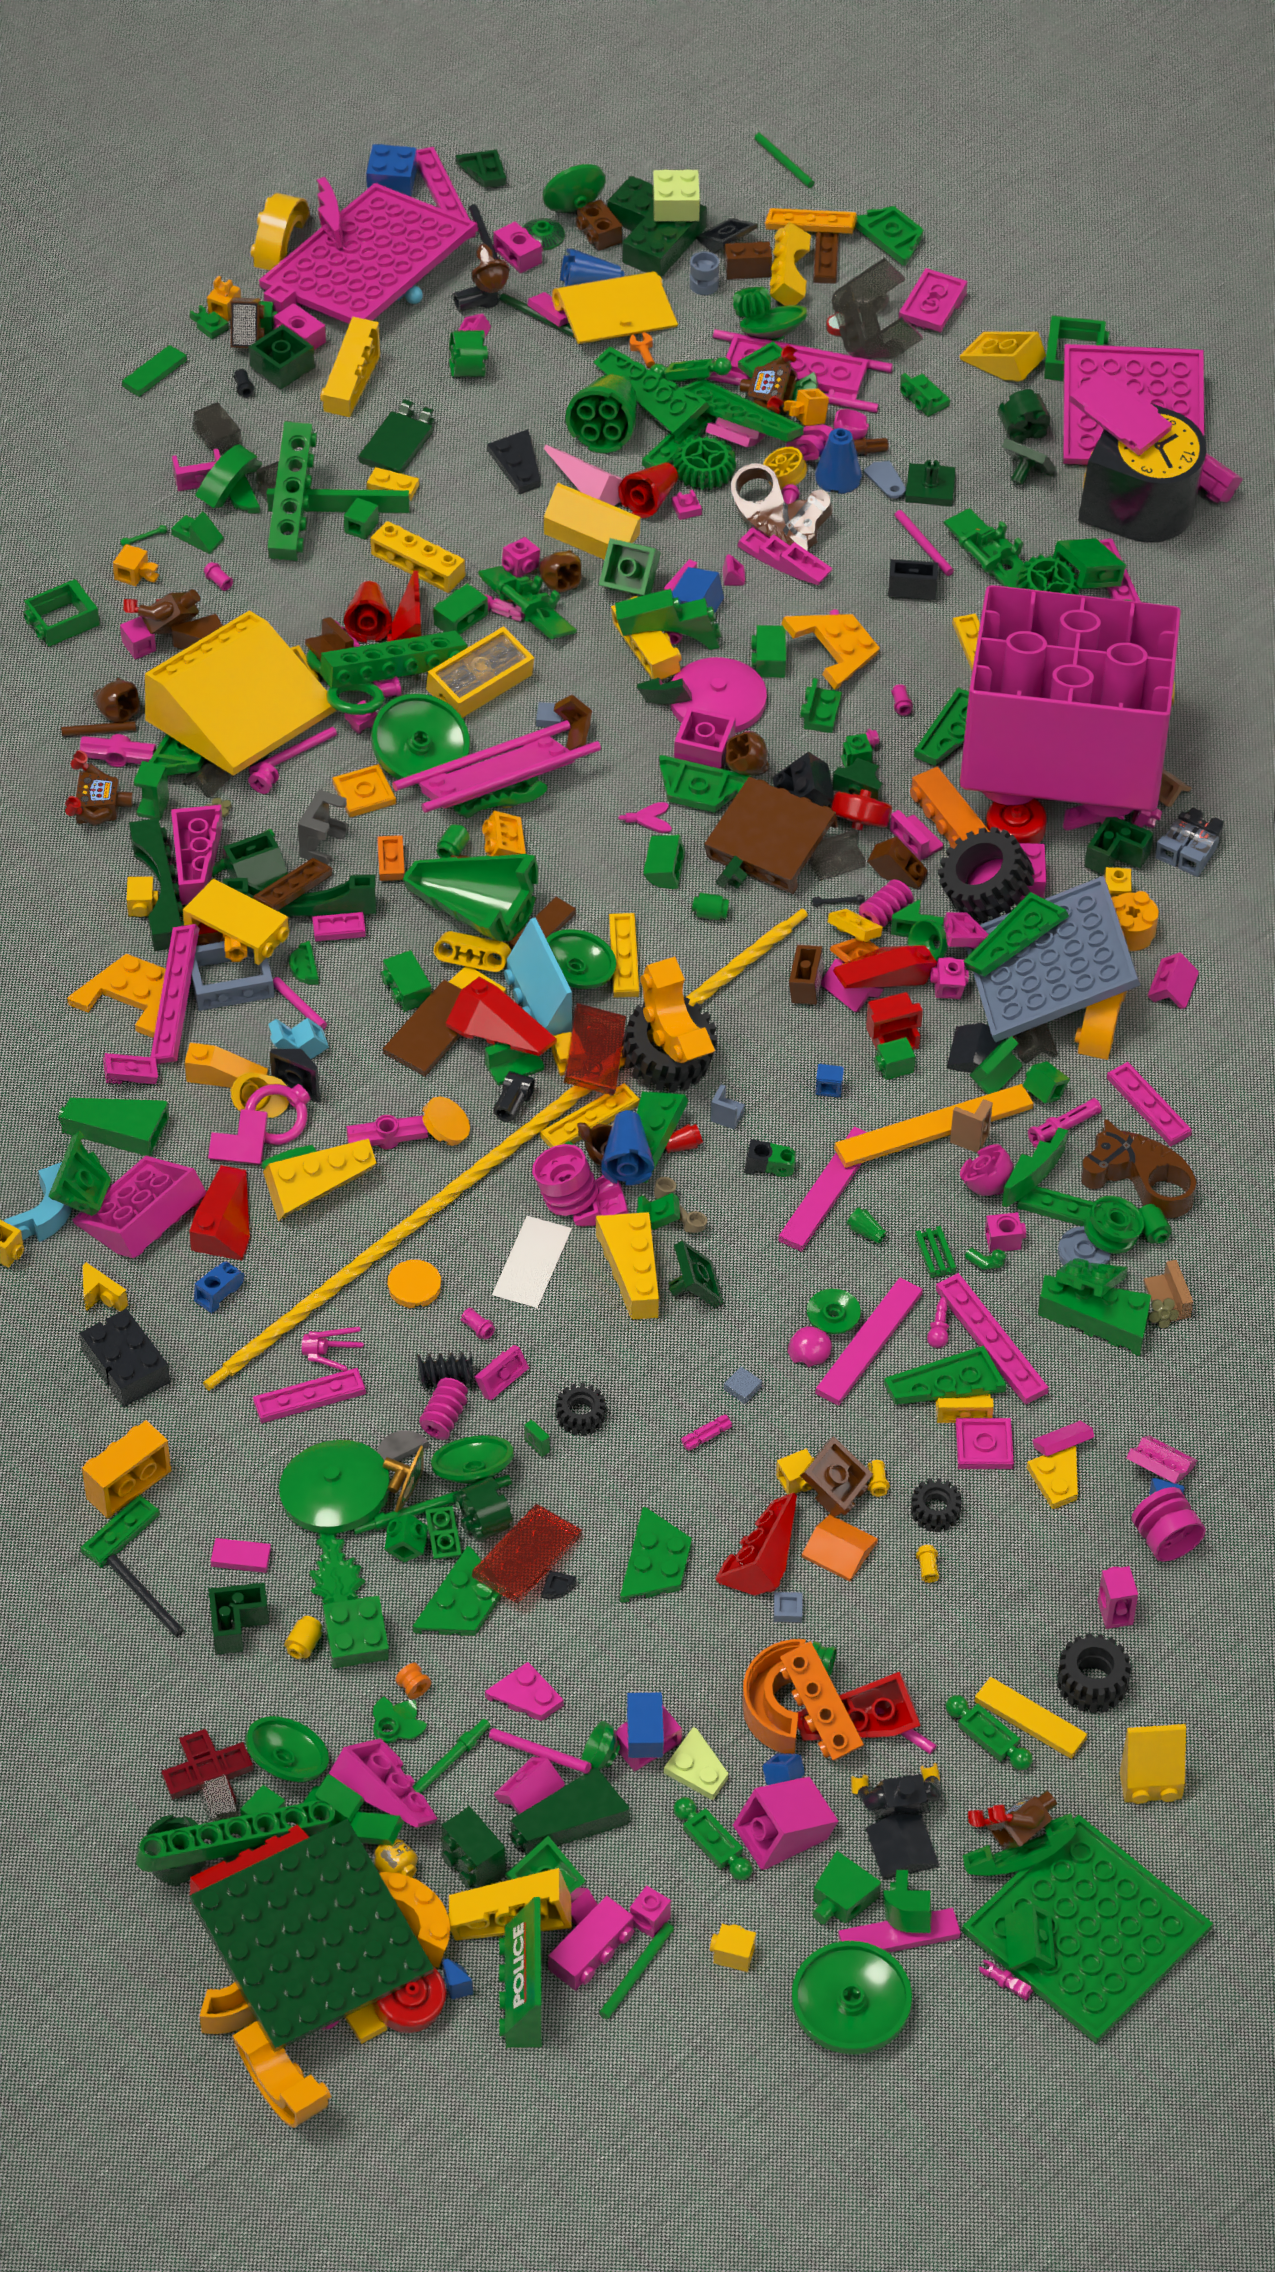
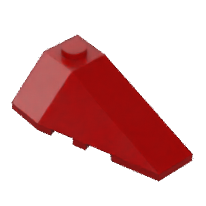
[387,571,421,642]
[833,945,937,989]
[446,976,557,1056]
[189,1165,250,1261]
[715,1492,797,1596]
[797,1672,921,1741]

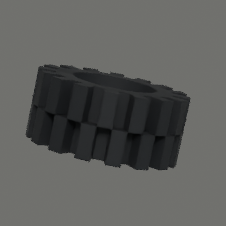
[556,1383,606,1436]
[911,1478,962,1532]

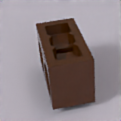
[575,199,622,251]

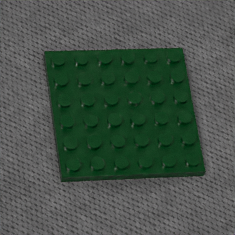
[189,1819,434,2053]

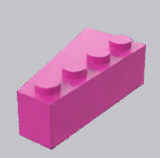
[171,805,223,905]

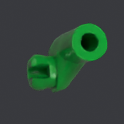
[965,1247,1006,1270]

